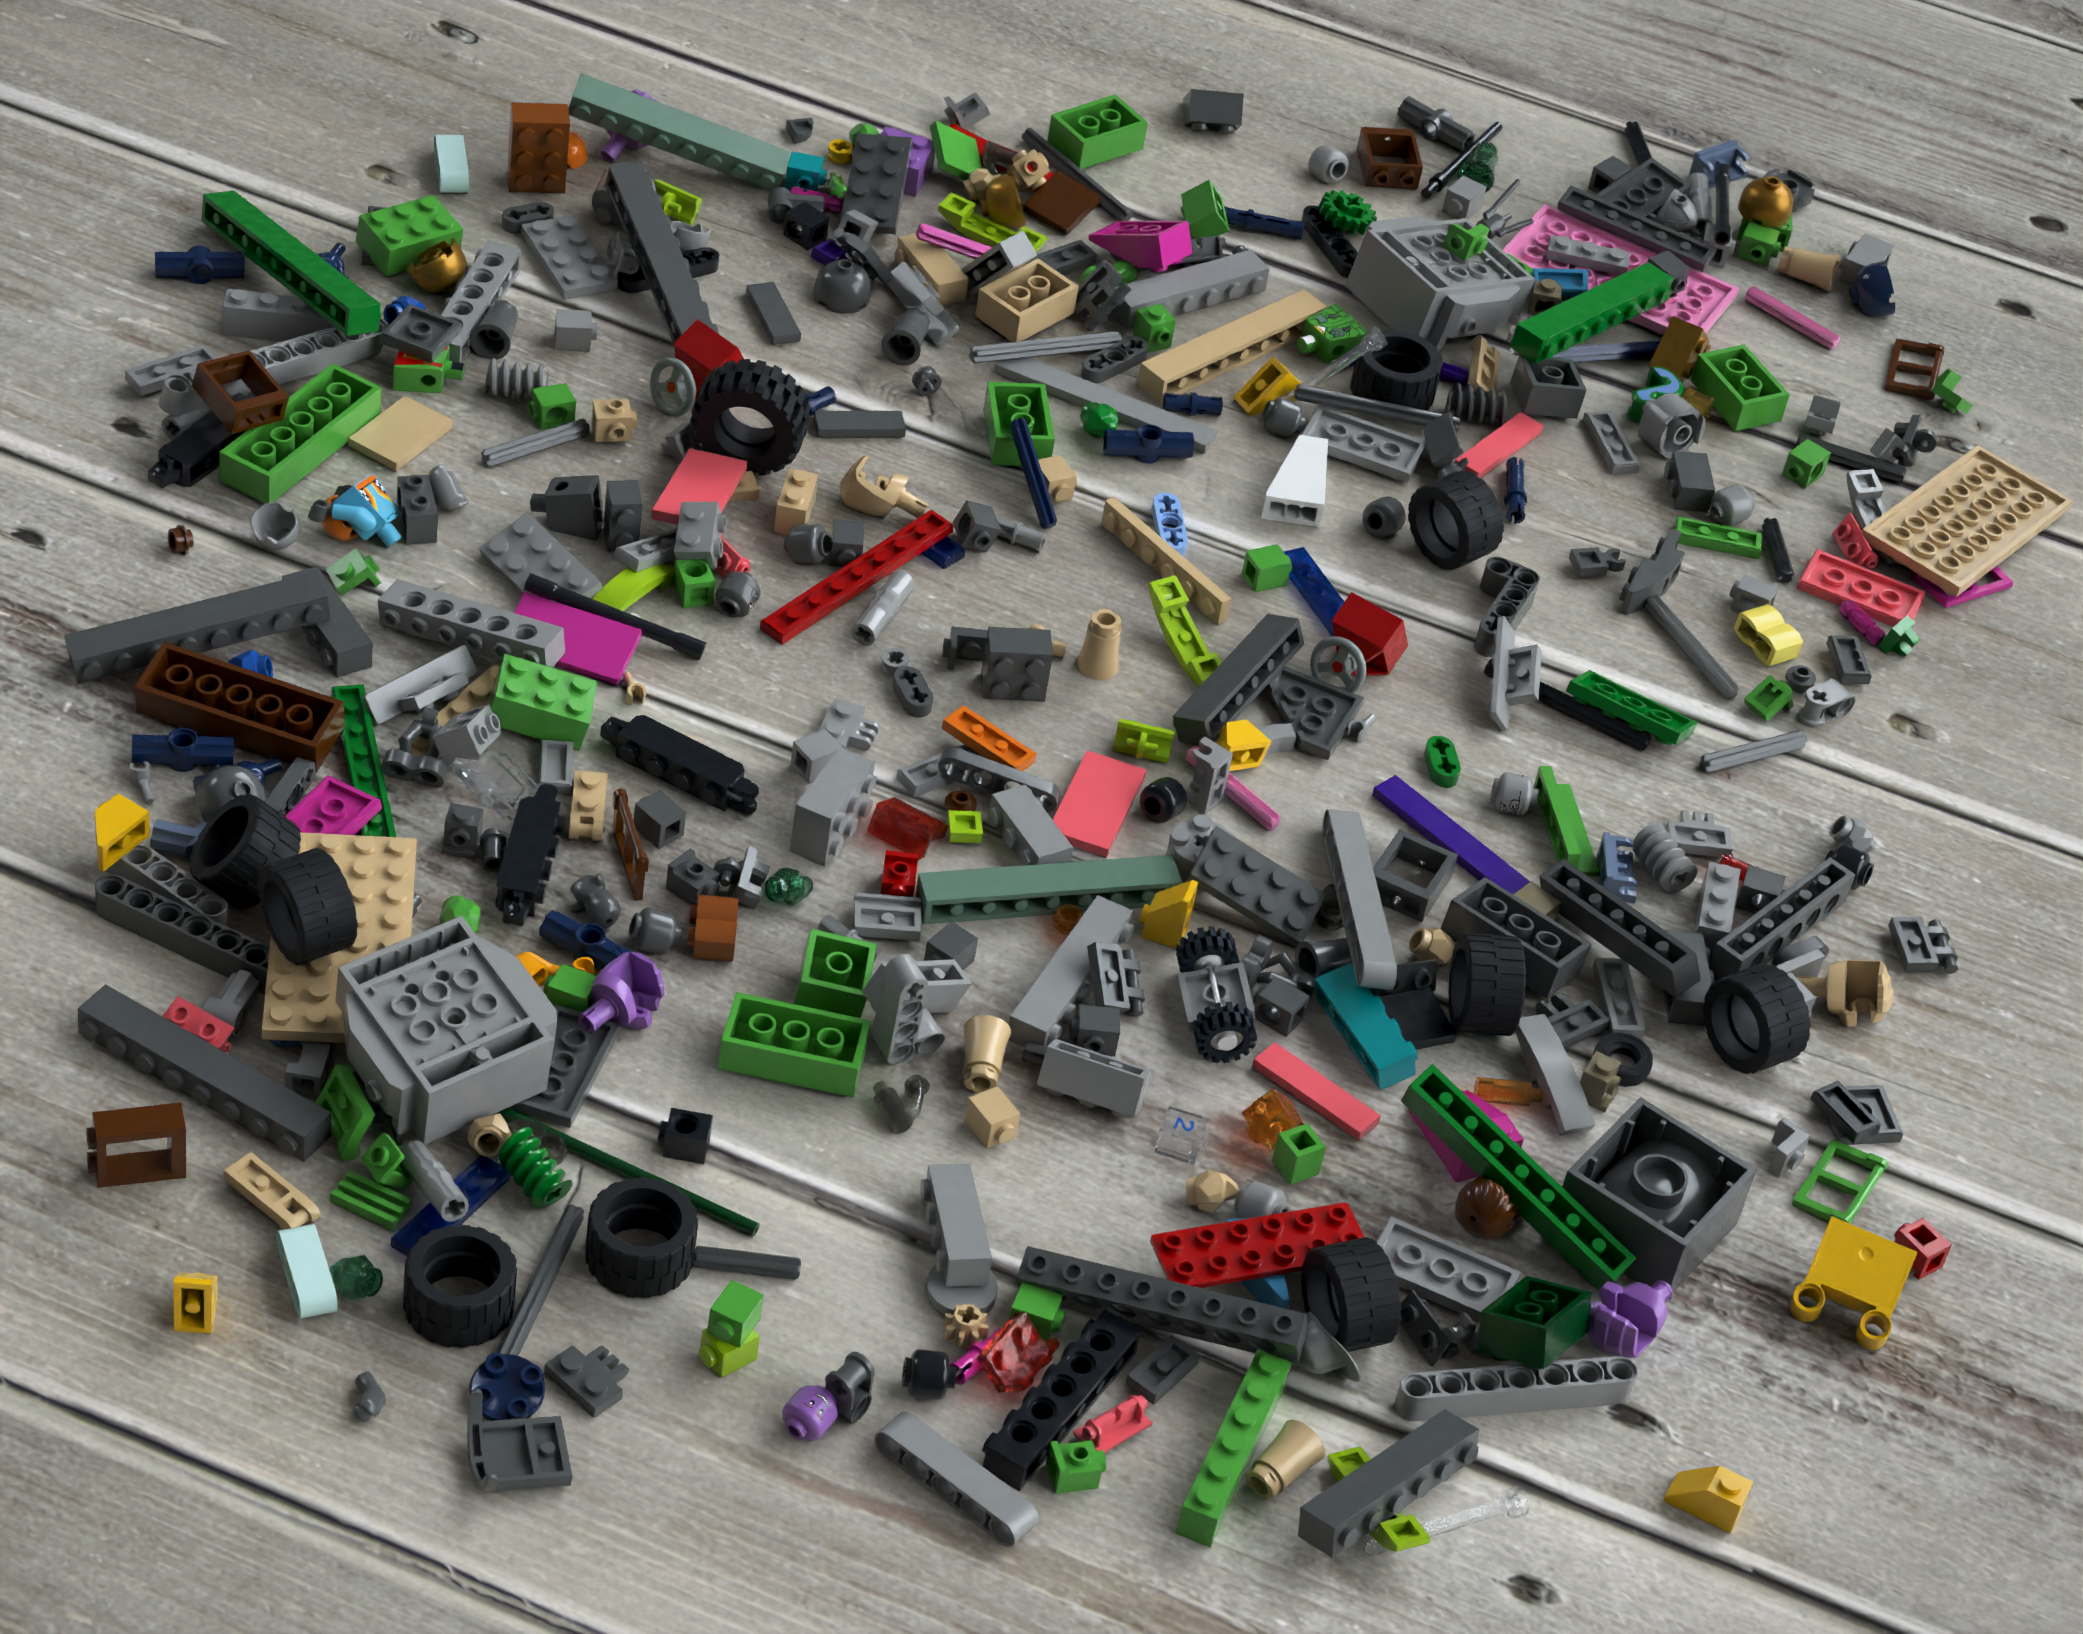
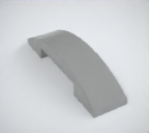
[1846,469,1897,563]

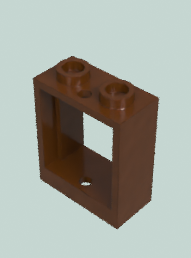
[1357,127,1423,189]
[192,350,289,434]
[86,1102,186,1188]

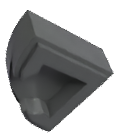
[786,118,813,144]

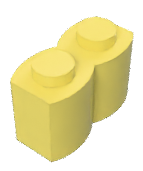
[1734,604,1803,666]

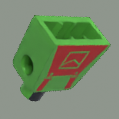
[393,345,465,393]

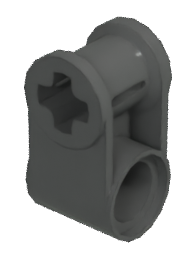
[825,1351,875,1423]

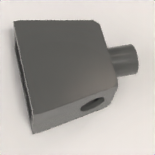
[530,475,604,540]

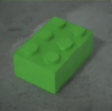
[1047,94,1148,169]
[356,195,464,277]
[1690,344,1790,431]
[983,382,1055,466]
[489,654,597,751]

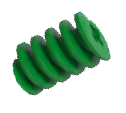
[497,1127,573,1208]

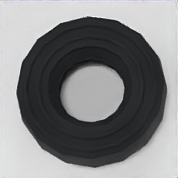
[1593,1033,1653,1087]

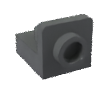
[942,626,988,669]

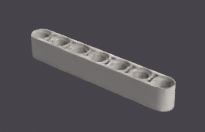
[1394,1356,1638,1421]

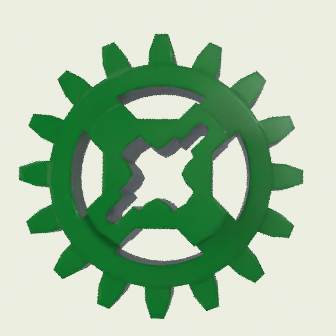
[1318,190,1378,235]

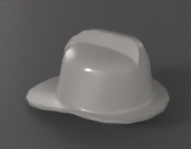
[1297,1312,1361,1382]

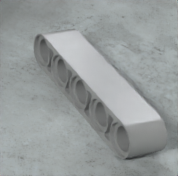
[105,842,228,926]
[875,1411,1039,1547]

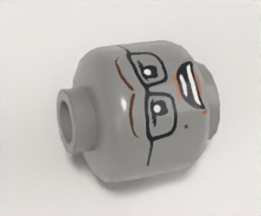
[1490,772,1538,816]

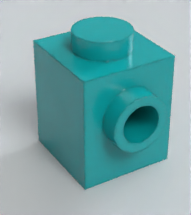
[784,151,828,192]

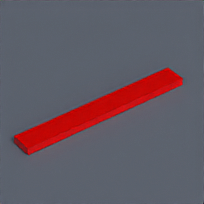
[760,509,953,645]

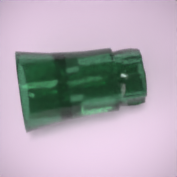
[1457,141,1498,193]

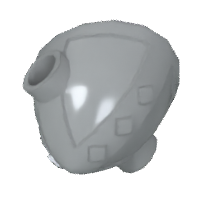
[1648,189,1698,233]

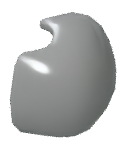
[671,221,711,252]
[428,464,469,510]
[250,501,301,550]

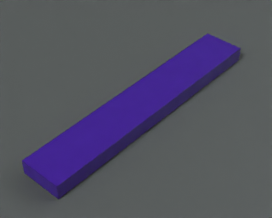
[1372,775,1530,894]

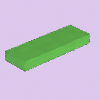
[1674,516,1762,559]

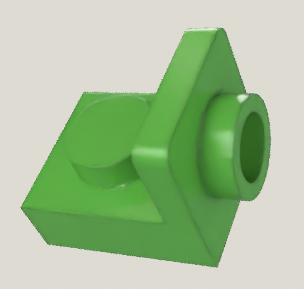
[1744,675,1793,722]

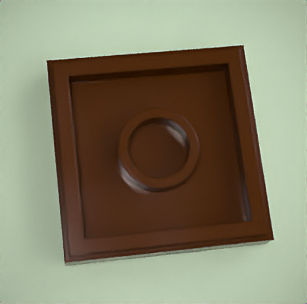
[1023,170,1101,235]

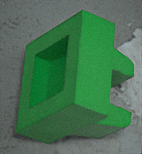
[1878,615,1920,657]

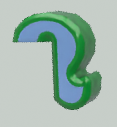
[1627,367,1684,423]

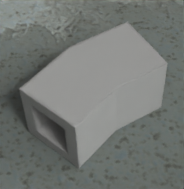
[1258,723,1296,756]

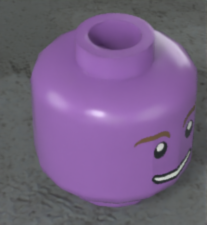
[782,1385,838,1441]

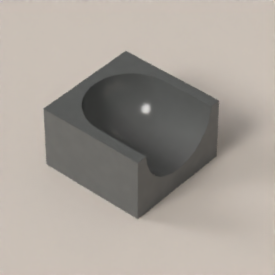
[1562,1097,1757,1295]

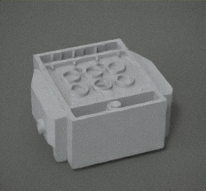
[1345,217,1535,351]
[335,916,557,1144]

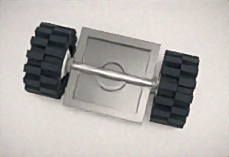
[1176,926,1257,1063]

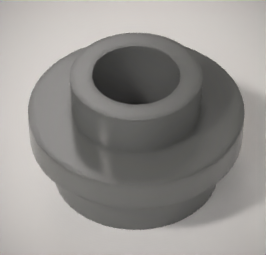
[1785,665,1816,693]

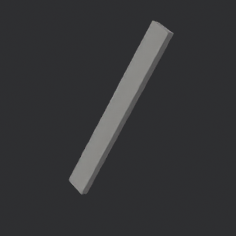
[994,358,1217,453]

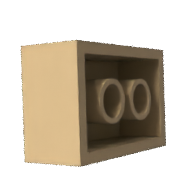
[975,259,1079,342]

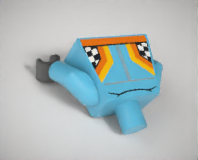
[308,473,402,548]

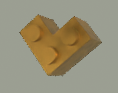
[1648,316,1711,384]

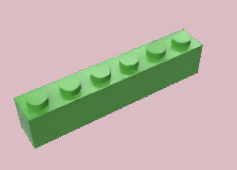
[1176,1349,1292,1548]

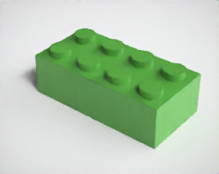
[718,992,871,1098]

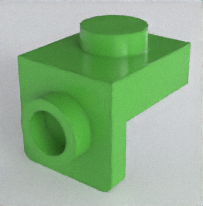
[1443,223,1490,261]
[1931,368,1973,414]
[326,548,381,595]
[360,1133,413,1191]

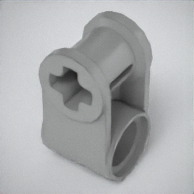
[1797,678,1856,728]

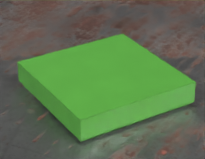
[930,121,982,180]

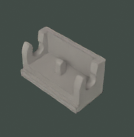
[1186,736,1233,815]

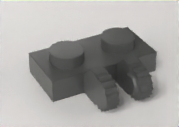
[1535,992,1610,1049]

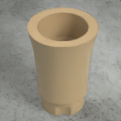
[1778,247,1840,291]
[1076,609,1121,680]
[963,1015,1011,1094]
[1245,1419,1325,1500]

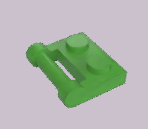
[315,1065,375,1161]

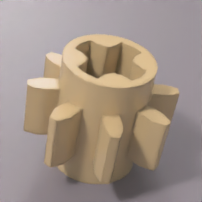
[943,1304,989,1349]

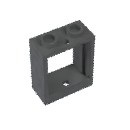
[1373,829,1458,922]

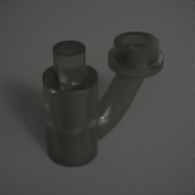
[982,141,1019,176]
[873,1075,930,1134]

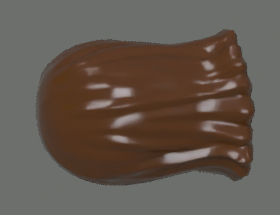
[1455,1175,1521,1240]

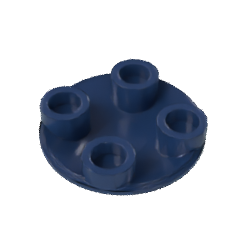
[469,1353,545,1421]

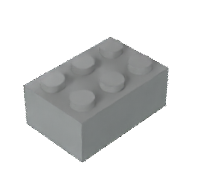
[790,747,876,866]

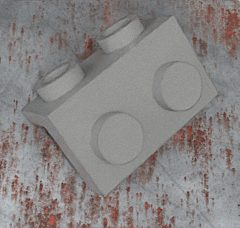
[674,502,727,569]

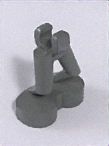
[381,708,447,788]
[1242,935,1315,1000]

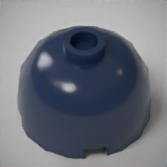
[1849,261,1896,317]

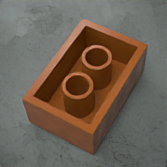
[507,102,570,193]

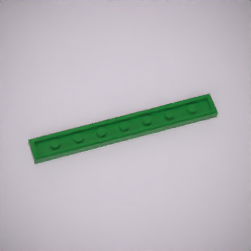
[331,684,396,837]

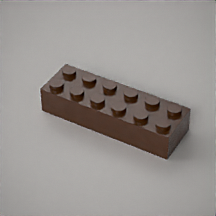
[134,642,345,773]

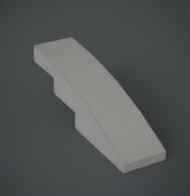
[1515,1014,1596,1135]

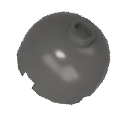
[814,259,871,314]
[195,765,266,822]

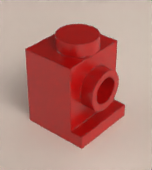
[880,850,919,897]
[1894,1217,1952,1280]

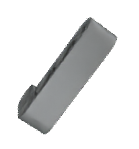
[872,954,945,1065]

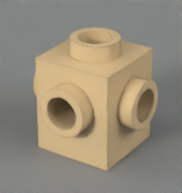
[1007,149,1050,193]
[591,398,637,442]

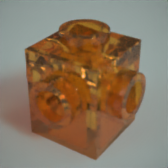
[1242,1088,1303,1150]

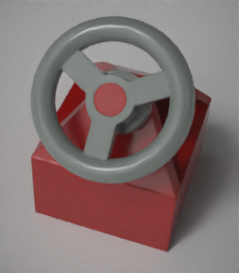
[650,319,744,416]
[1310,592,1408,693]

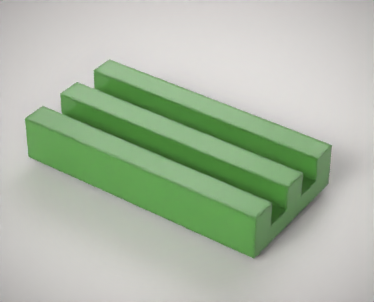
[330,1170,412,1231]

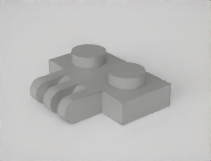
[817,698,880,751]
[1665,810,1733,859]

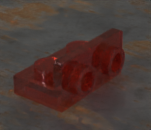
[867,797,949,860]
[976,1311,1061,1393]

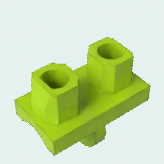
[653,179,702,225]
[1112,718,1175,763]

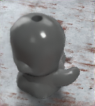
[570,874,621,928]

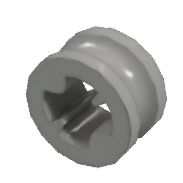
[881,648,910,677]

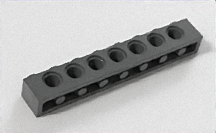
[1017,1246,1308,1364]

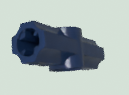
[155,245,245,284]
[1103,424,1194,464]
[132,728,234,772]
[539,910,631,969]

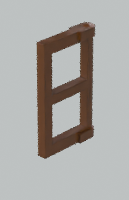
[1885,338,1945,400]
[612,789,649,901]

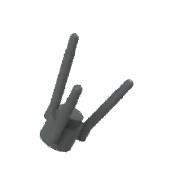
[1476,179,1534,239]

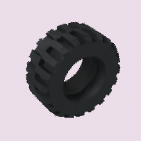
[690,359,811,476]

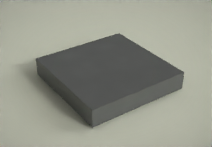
[380,304,461,363]
[1825,1085,1903,1145]

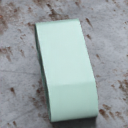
[434,135,469,193]
[276,1224,337,1319]

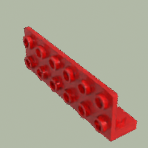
[1150,1202,1364,1289]

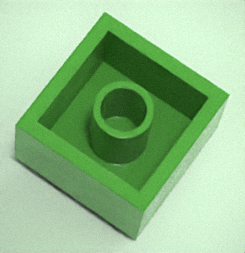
[794,929,877,1018]

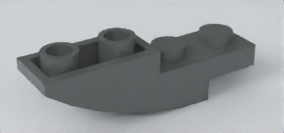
[1619,528,1685,615]

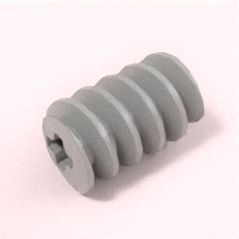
[485,358,548,401]
[1632,822,1697,892]

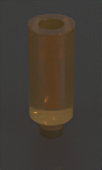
[1474,1077,1543,1107]

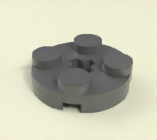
[1764,169,1815,213]

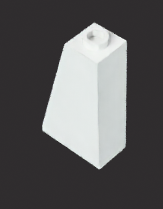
[1261,435,1328,527]

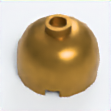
[980,172,1026,229]
[1738,176,1794,227]
[406,238,466,293]

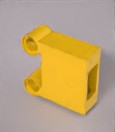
[1790,1216,1917,1350]

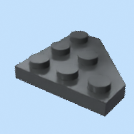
[1266,666,1364,760]

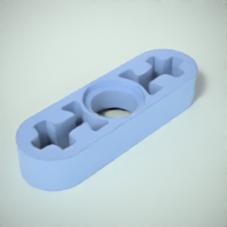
[1152,493,1188,557]

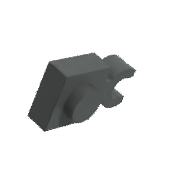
[1569,547,1626,577]

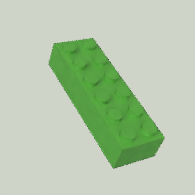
[219,363,382,504]

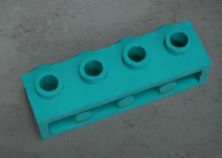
[1315,963,1418,1090]

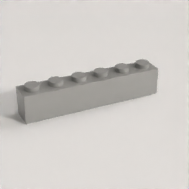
[1111,250,1270,329]
[1009,895,1134,1047]

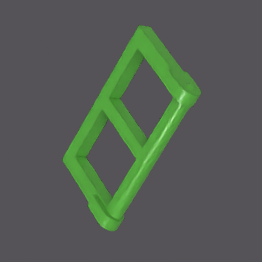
[1792,1139,1888,1224]

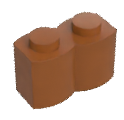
[687,894,739,961]

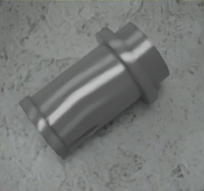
[479,828,506,872]

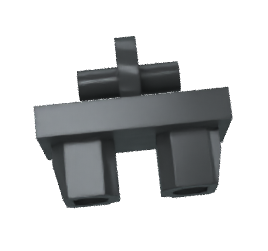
[1892,415,1938,466]
[714,846,770,909]

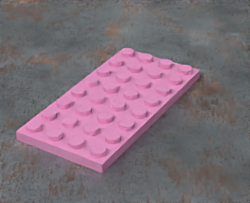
[1503,204,1739,335]

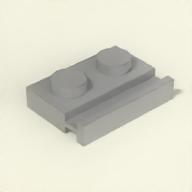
[853,892,921,941]

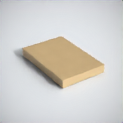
[348,395,453,471]

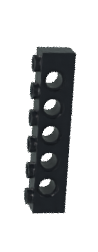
[982,1309,1141,1491]

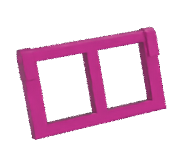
[1913,566,2013,608]

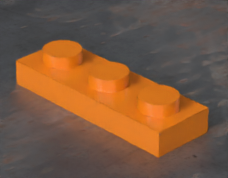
[942,705,1036,771]

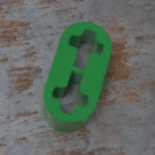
[1424,736,1461,788]

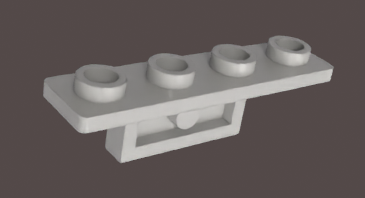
[887,261,960,347]
[1488,616,1542,731]
[362,645,477,724]

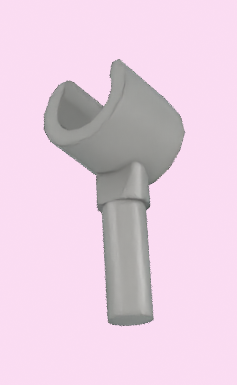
[1346,714,1376,743]
[130,761,154,804]

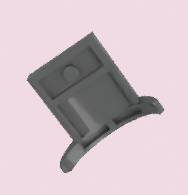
[467,1389,572,1492]

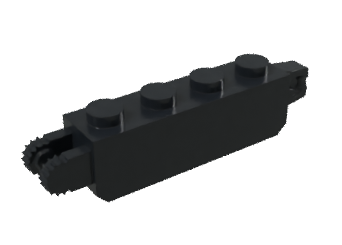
[148,392,256,488]
[600,715,759,815]
[495,783,565,926]

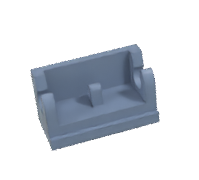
[1689,140,1750,189]
[1597,832,1637,903]

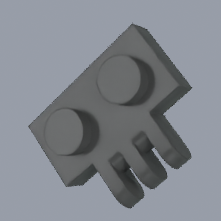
[544,1345,629,1418]

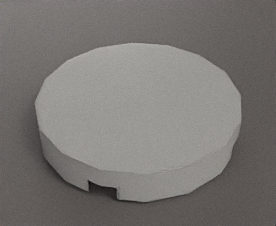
[925,1265,998,1316]

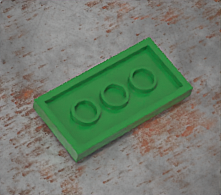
[1566,670,1698,745]

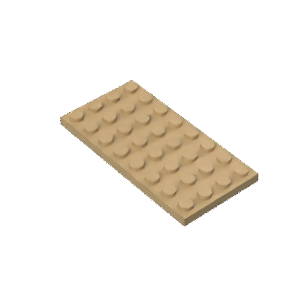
[1861,445,2073,597]
[262,833,417,1043]

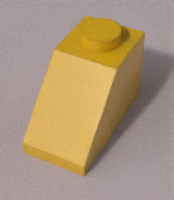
[1233,356,1303,416]
[1216,720,1272,771]
[95,793,150,872]
[1139,880,1198,949]
[173,1272,218,1334]
[1663,1466,1754,1533]

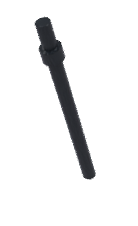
[1421,122,1502,199]

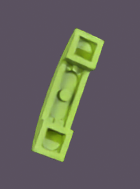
[937,192,1048,253]
[592,562,675,611]
[1148,575,1222,686]
[1327,1446,1430,1552]

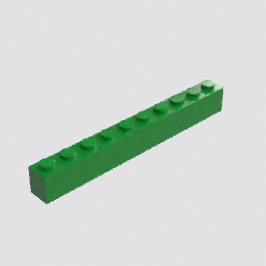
[201,190,382,336]

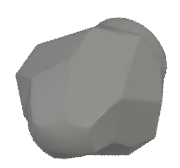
[1829,816,1874,853]

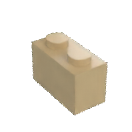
[773,468,819,535]

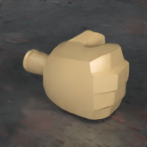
[840,455,929,518]
[1796,959,1893,1027]

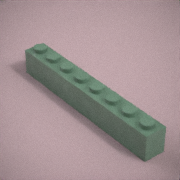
[568,73,791,190]
[915,855,1182,924]

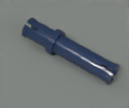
[1224,206,1305,239]
[1504,457,1527,524]

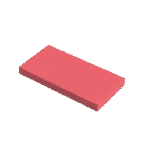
[652,448,747,525]
[1796,549,1926,627]
[1053,750,1147,857]

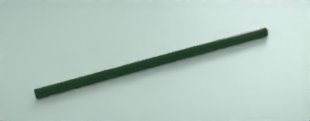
[495,1108,760,1236]

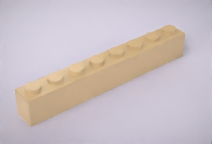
[1137,289,1327,404]

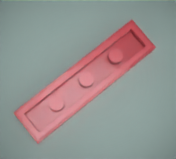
[1455,412,1544,478]
[1252,1042,1381,1141]

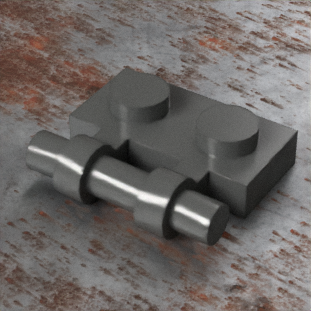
[833,228,893,284]
[1075,259,1131,330]
[1888,917,1958,974]
[1087,942,1145,1016]

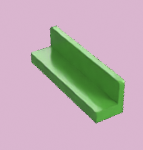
[1533,766,1599,877]

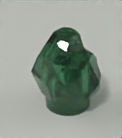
[765,867,813,906]
[329,1255,383,1299]

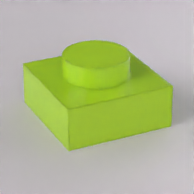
[947,810,983,843]

